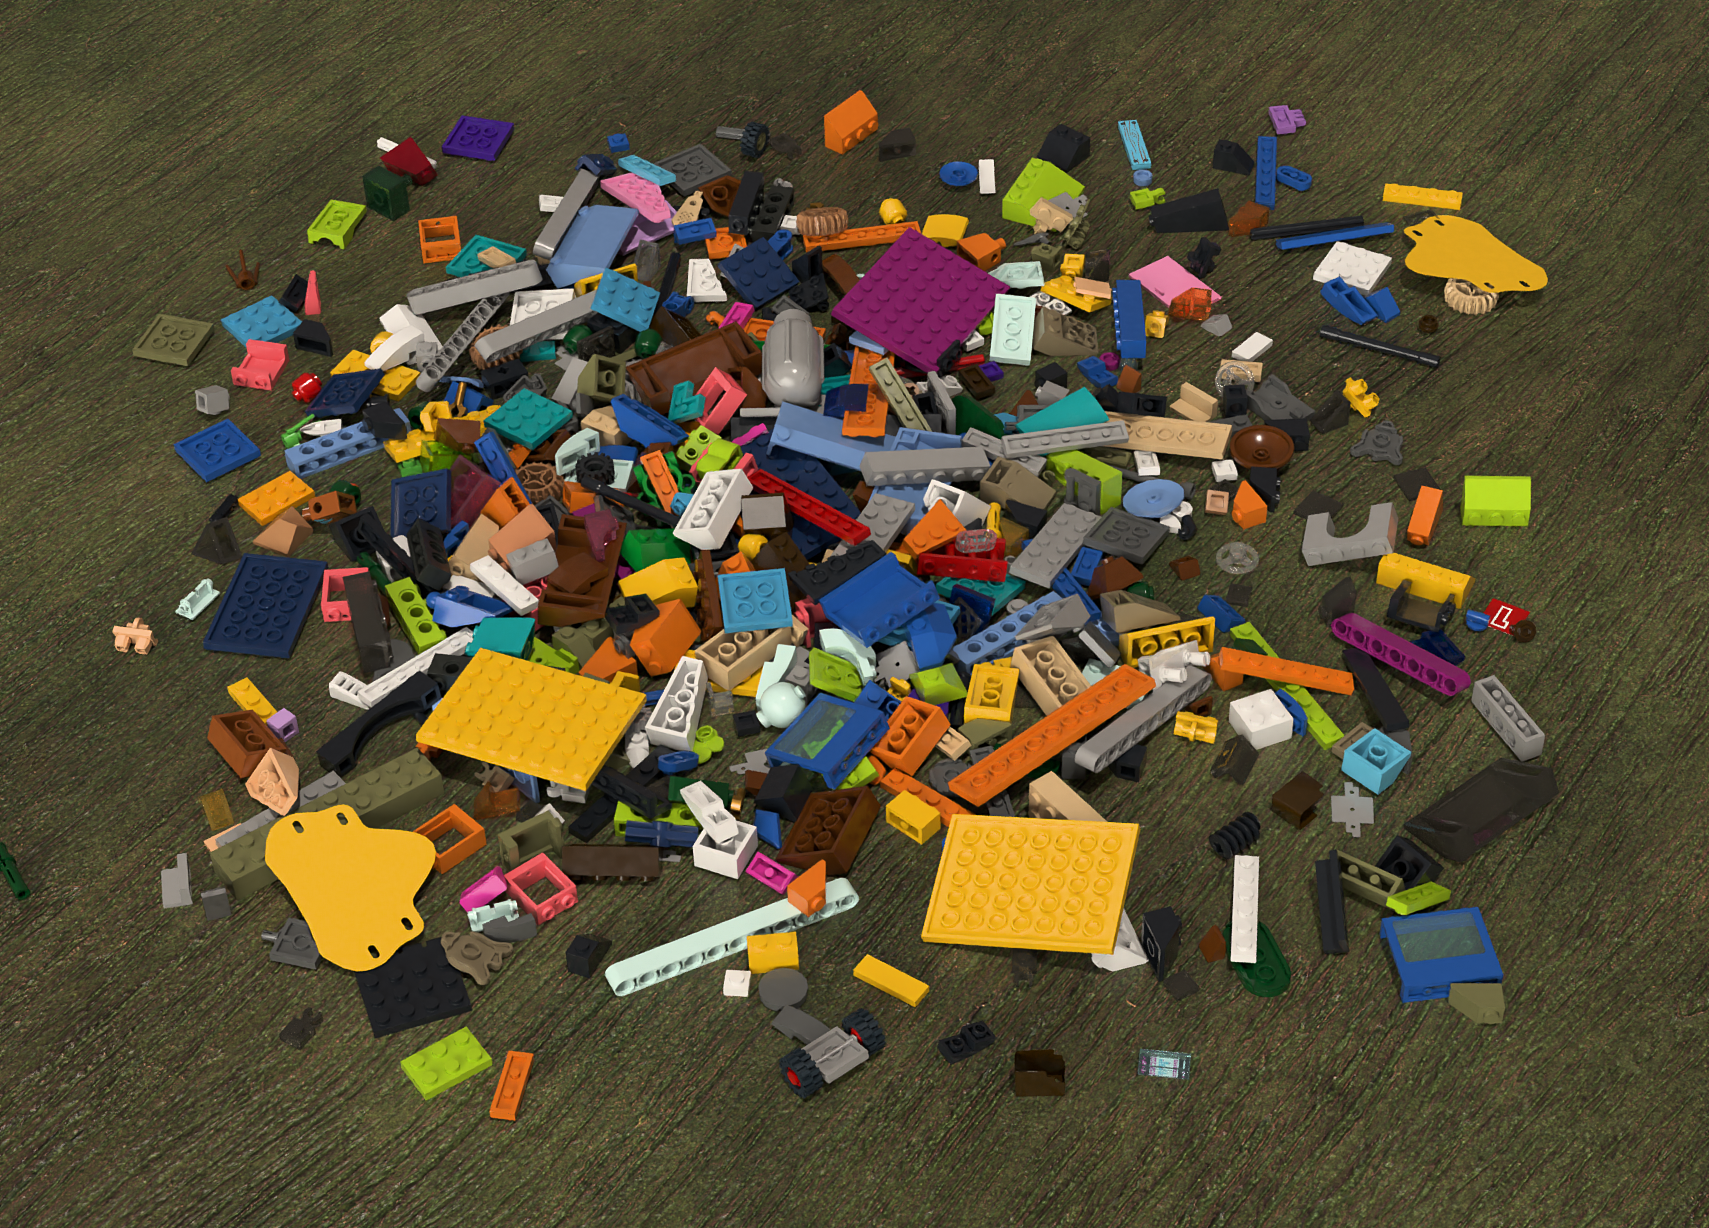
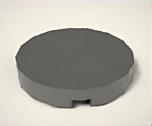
[929,759,972,798]
[758,968,808,1011]

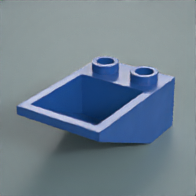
[426,586,514,627]

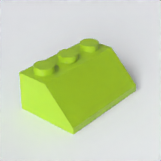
[1460,476,1531,526]

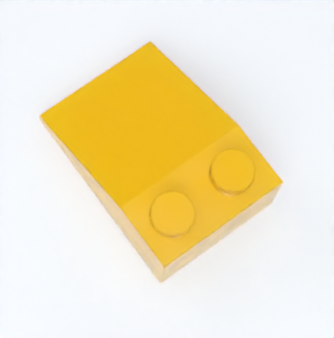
[618,557,698,607]
[964,664,1019,724]

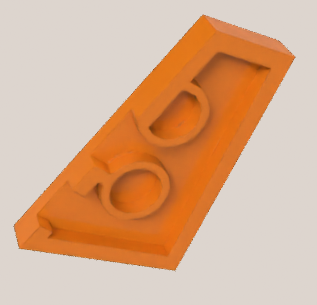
[902,499,967,560]

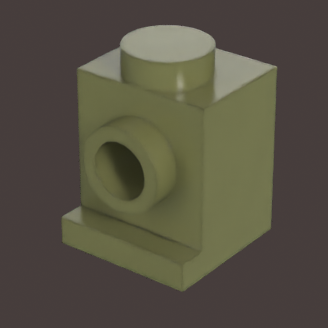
[1031,243,1063,273]

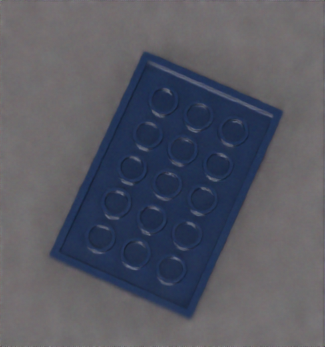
[203,553,329,658]

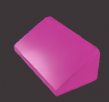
[745,852,799,895]
[459,866,507,912]

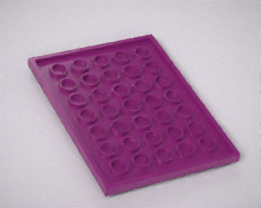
[831,227,1010,374]

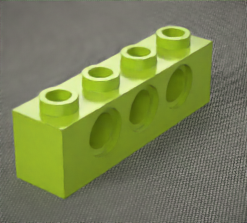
[385,577,447,655]
[614,800,704,839]

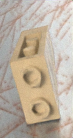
[448,514,499,584]

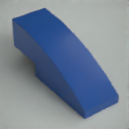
[1320,276,1378,325]

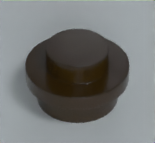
[1418,315,1439,333]

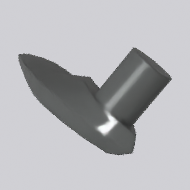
[1013,232,1051,246]

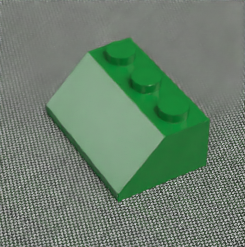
[620,528,691,572]

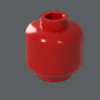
[291,373,323,403]

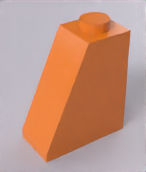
[480,477,530,529]
[562,481,624,513]
[1407,485,1443,545]
[579,636,638,682]

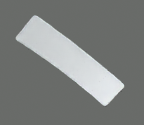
[979,159,996,193]

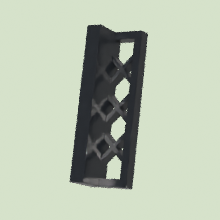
[591,765,672,819]
[1315,850,1350,954]

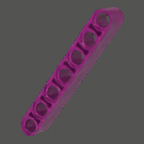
[1331,613,1471,696]

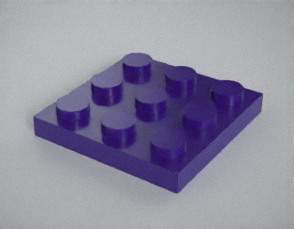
[442,115,515,161]

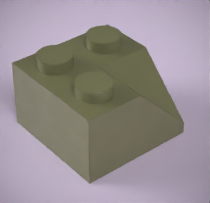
[577,354,626,405]

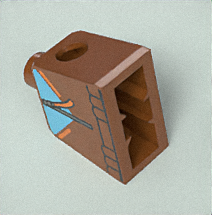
[302,491,357,524]

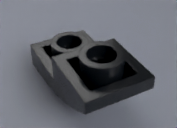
[937,1020,996,1065]

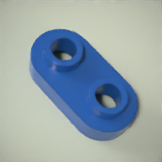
[1276,166,1312,191]
[658,751,699,775]

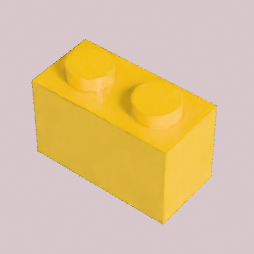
[886,790,941,845]
[747,932,799,974]

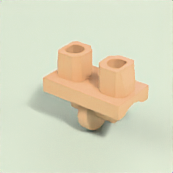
[112,617,158,655]

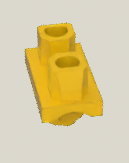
[1342,377,1379,418]
[1173,711,1219,744]

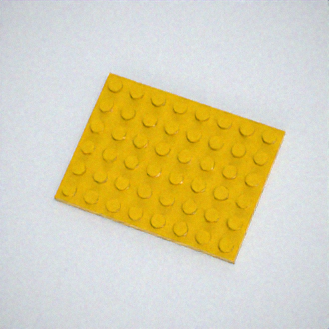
[416,648,647,791]
[921,814,1141,955]

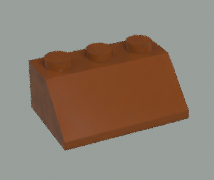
[207,709,286,778]

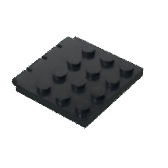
[354,937,472,1039]

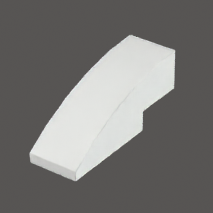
[364,325,425,371]
[680,781,739,843]

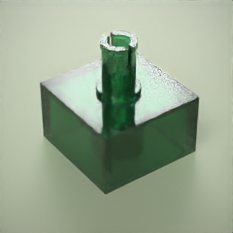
[362,166,413,222]

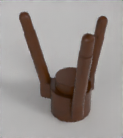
[225,249,260,290]
[825,323,850,350]

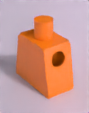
[957,233,1006,271]

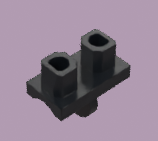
[1187,237,1221,278]

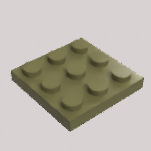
[132,314,215,366]

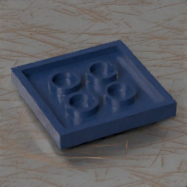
[717,237,800,311]
[305,368,385,418]
[391,468,451,538]

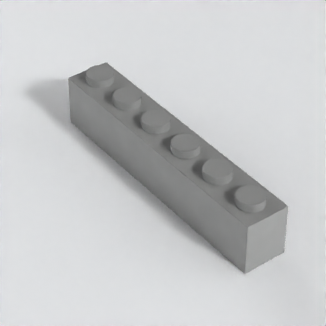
[859,447,990,486]

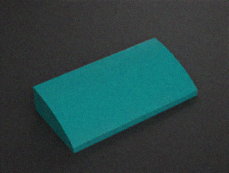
[1015,387,1110,458]

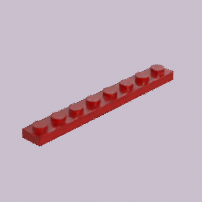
[747,468,871,546]

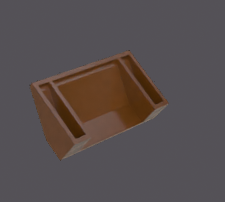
[626,321,762,415]
[538,514,627,627]

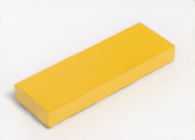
[853,954,929,1008]

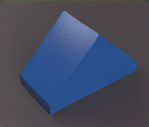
[1363,287,1400,323]

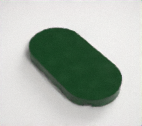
[951,395,1007,440]
[1222,921,1291,997]

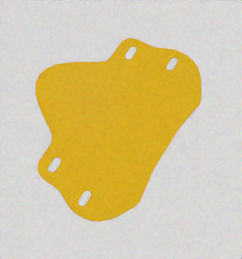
[1404,215,1548,293]
[265,804,436,971]

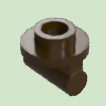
[1510,620,1536,642]

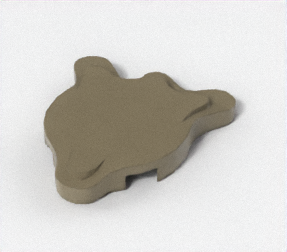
[441,931,513,985]

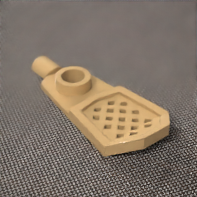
[671,191,703,226]

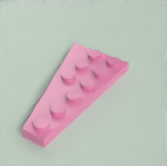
[600,172,671,223]

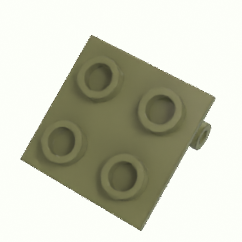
[1063,199,1090,249]

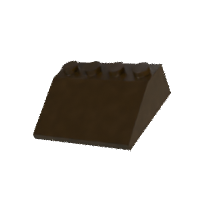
[751,532,810,616]

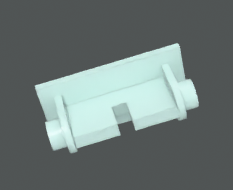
[175,578,220,620]
[467,899,519,932]

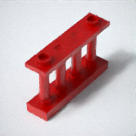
[917,535,1008,582]

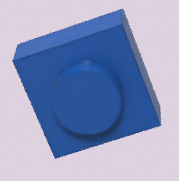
[607,133,630,153]

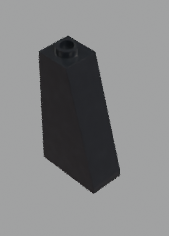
[729,171,764,235]
[1148,188,1229,233]

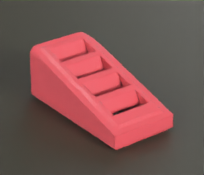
[305,270,321,315]

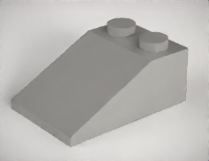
[1015,594,1091,640]

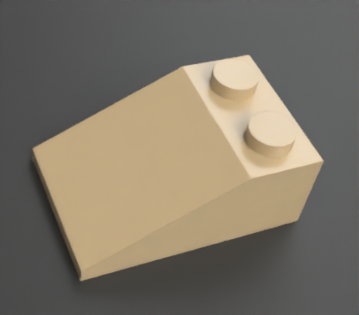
[581,405,633,446]

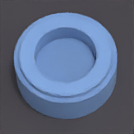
[1133,170,1153,186]

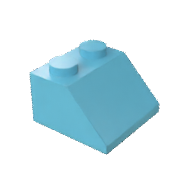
[1341,728,1412,795]

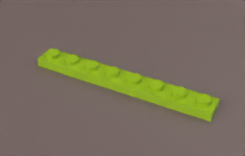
[1229,622,1345,750]

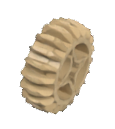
[1444,278,1499,316]

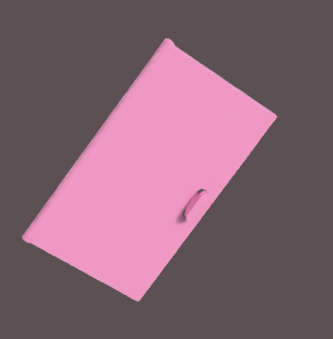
[1129,256,1222,318]

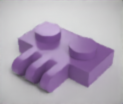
[1268,105,1306,134]

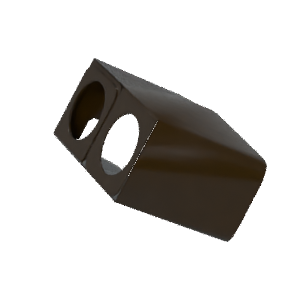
[1271,771,1324,830]
[1014,1049,1065,1097]

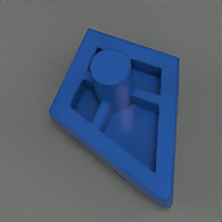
[753,809,782,849]

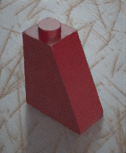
[380,137,438,186]

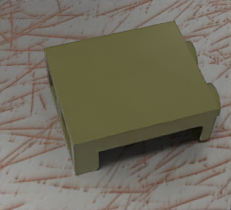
[498,810,565,873]

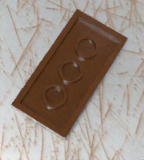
[691,550,724,643]

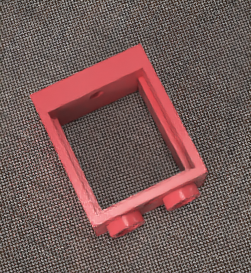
[694,367,747,435]
[321,567,371,622]
[504,853,578,926]

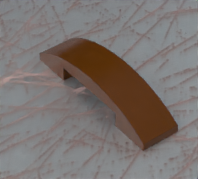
[822,254,860,296]

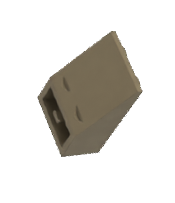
[1033,307,1098,356]
[980,456,1056,510]
[1100,590,1180,634]

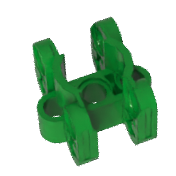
[633,451,697,529]

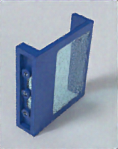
[765,693,890,790]
[1380,907,1503,1003]

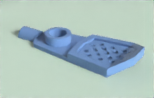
[439,376,484,388]

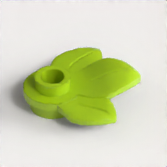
[692,725,724,764]

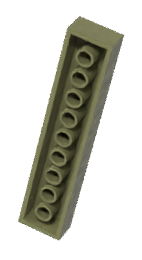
[210,747,444,900]

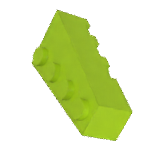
[1046,449,1122,515]

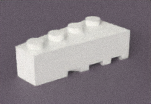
[645,656,708,752]

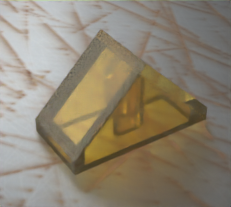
[999,517,1029,558]
[197,789,234,831]

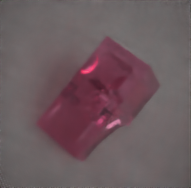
[584,509,619,562]

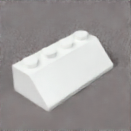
[673,469,753,550]
[1091,909,1149,972]

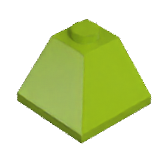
[909,663,968,705]

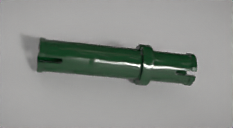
[356,552,391,596]
[0,842,31,900]

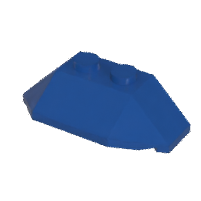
[611,394,689,448]
[902,603,957,671]

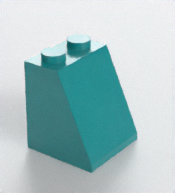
[465,618,535,661]

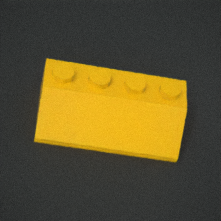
[1376,553,1475,609]
[1119,616,1215,668]

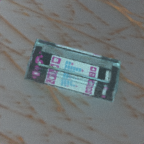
[1138,1049,1191,1080]

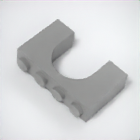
[1302,502,1399,566]

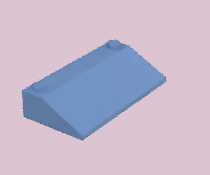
[546,205,639,289]
[766,401,896,471]
[868,427,962,536]

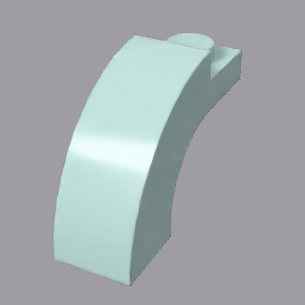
[819,629,877,686]

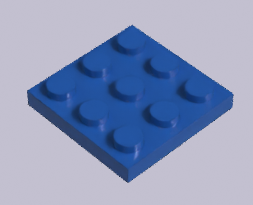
[174,419,261,482]

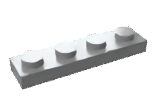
[962,427,1047,477]

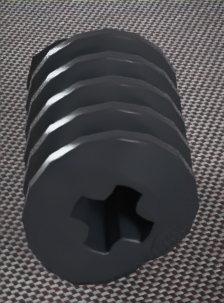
[1208,812,1261,860]

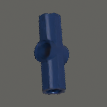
[625,820,699,847]

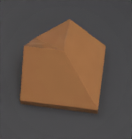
[253,506,313,557]

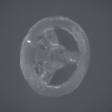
[1215,361,1254,398]
[1215,542,1259,574]

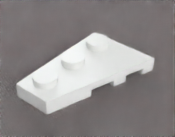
[687,259,727,302]

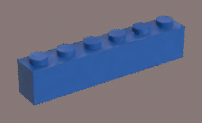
[1112,280,1146,358]

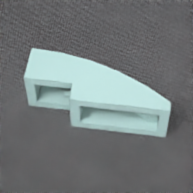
[555,428,600,476]
[755,644,797,712]

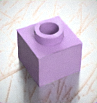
[266,708,299,742]

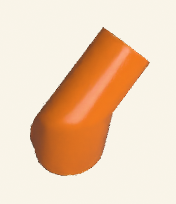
[706,311,725,327]
[868,755,886,785]

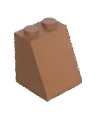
[488,504,557,578]

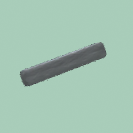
[716,126,771,143]

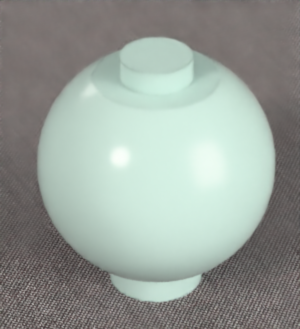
[756,682,806,728]

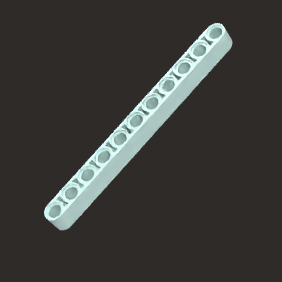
[605,878,859,996]

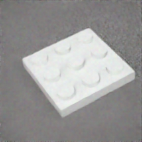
[1313,241,1392,296]
[510,289,575,340]

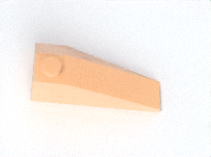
[245,748,299,816]

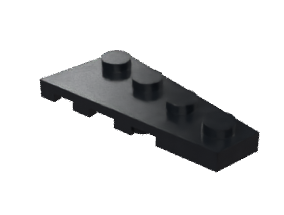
[788,540,886,605]

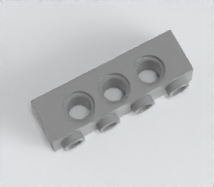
[1471,675,1545,762]

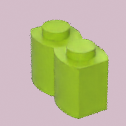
[696,438,743,479]

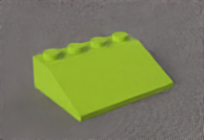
[1002,158,1085,232]

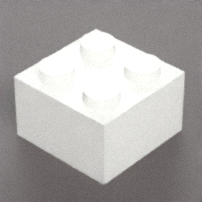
[1229,689,1293,752]
[693,821,758,879]

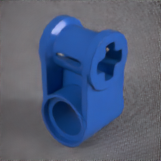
[767,230,793,260]
[662,292,694,317]

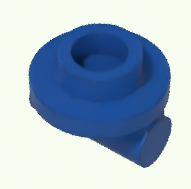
[1466,609,1491,631]

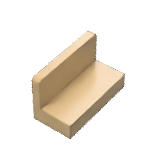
[1170,382,1218,422]

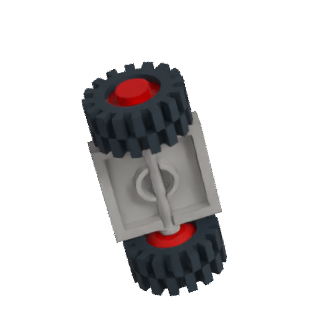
[779,1008,886,1098]

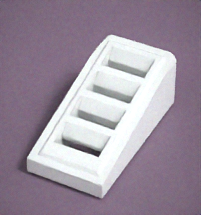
[329,671,371,710]

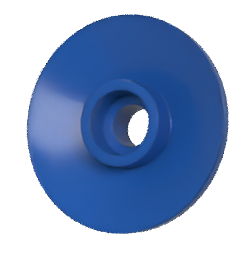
[940,162,978,186]

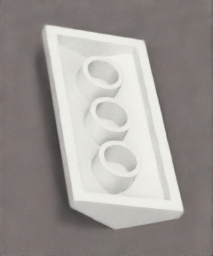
[380,304,443,365]

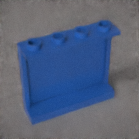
[819,552,940,648]

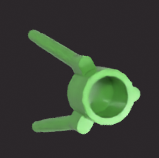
[281,414,322,449]

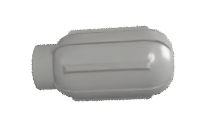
[762,309,824,408]

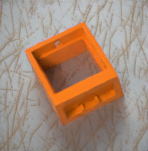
[418,216,461,264]
[413,804,487,874]

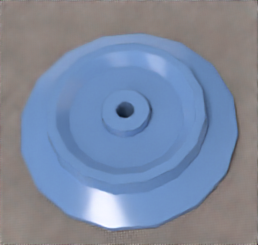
[1123,479,1184,519]

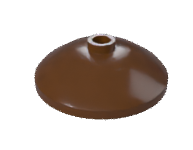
[1230,425,1294,470]

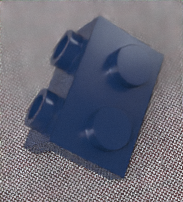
[575,154,617,176]

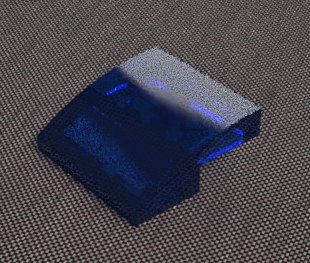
[823,384,869,417]
[949,584,996,640]
[1409,629,1466,666]

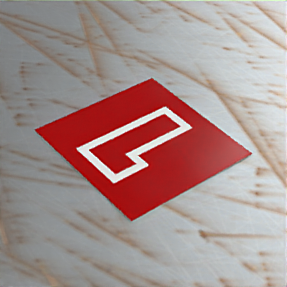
[1483,598,1530,636]

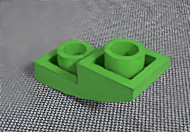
[397,458,423,478]

